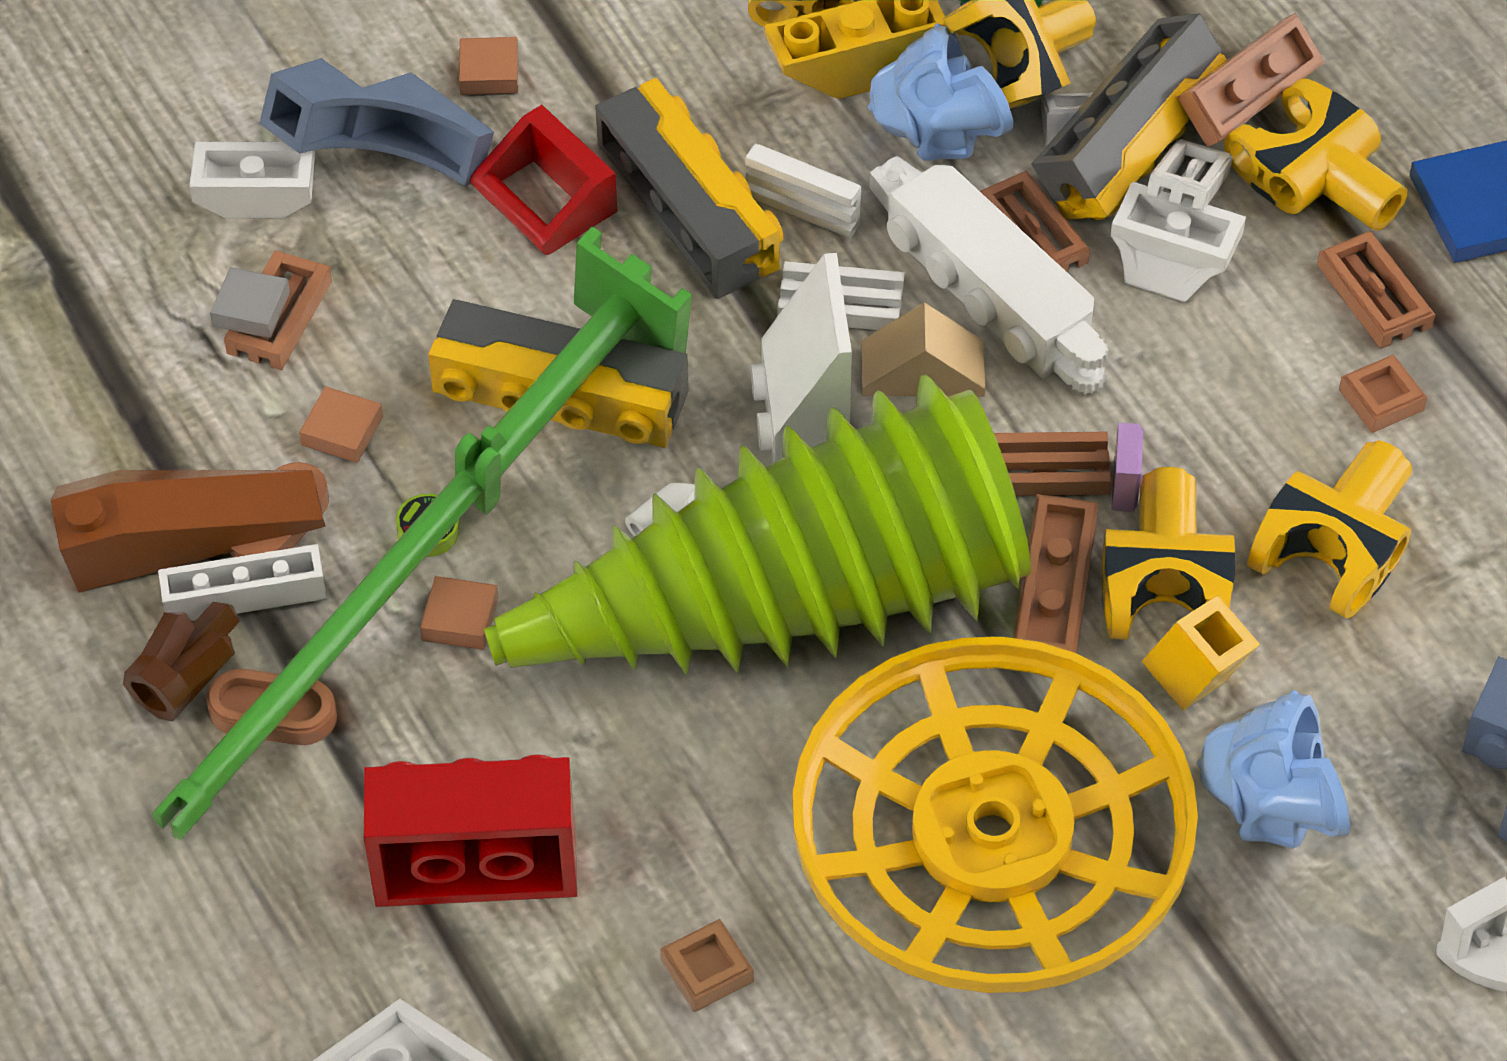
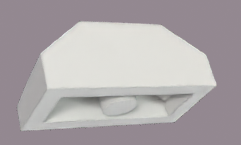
[189,142,315,218]
[1111,181,1246,303]

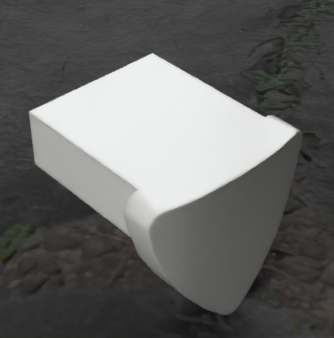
[1436,877,1507,992]

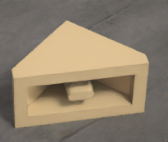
[861,302,985,397]

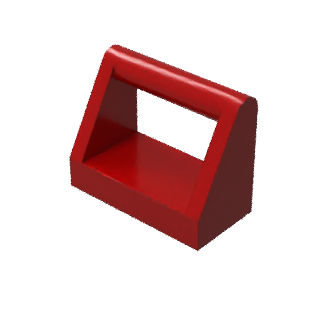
[470,104,618,255]

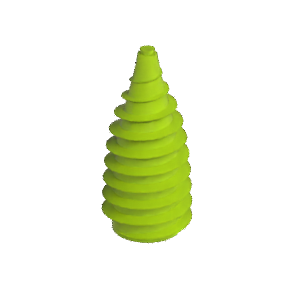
[484,374,1031,676]

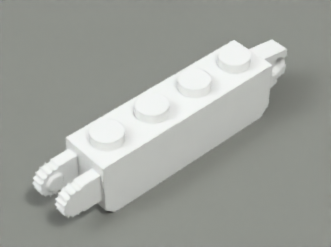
[869,156,1108,395]

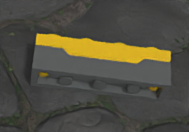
[1031,13,1227,220]
[595,77,783,299]
[428,299,689,448]

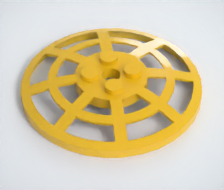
[792,637,1198,993]

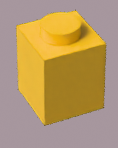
[1141,595,1260,711]

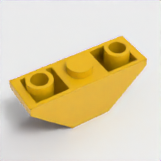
[764,0,946,99]

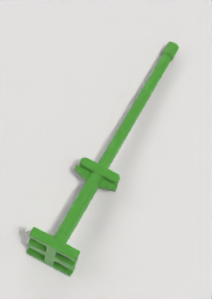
[151,226,692,840]

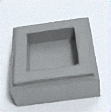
[210,267,290,338]

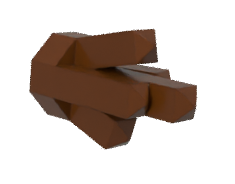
[123,602,240,721]

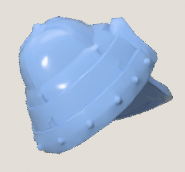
[868,23,1013,161]
[1197,690,1351,849]

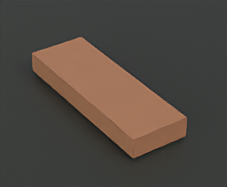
[1177,13,1325,147]
[1013,494,1099,653]

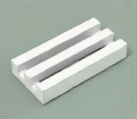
[1146,139,1233,211]
[745,143,861,239]
[777,261,905,330]

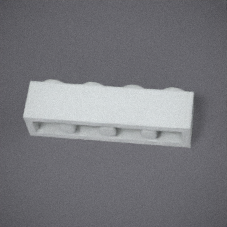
[158,544,327,621]

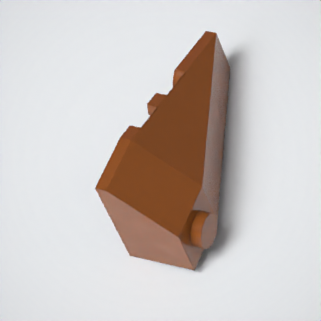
[51,470,326,593]

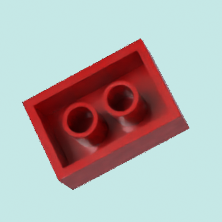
[364,754,578,907]

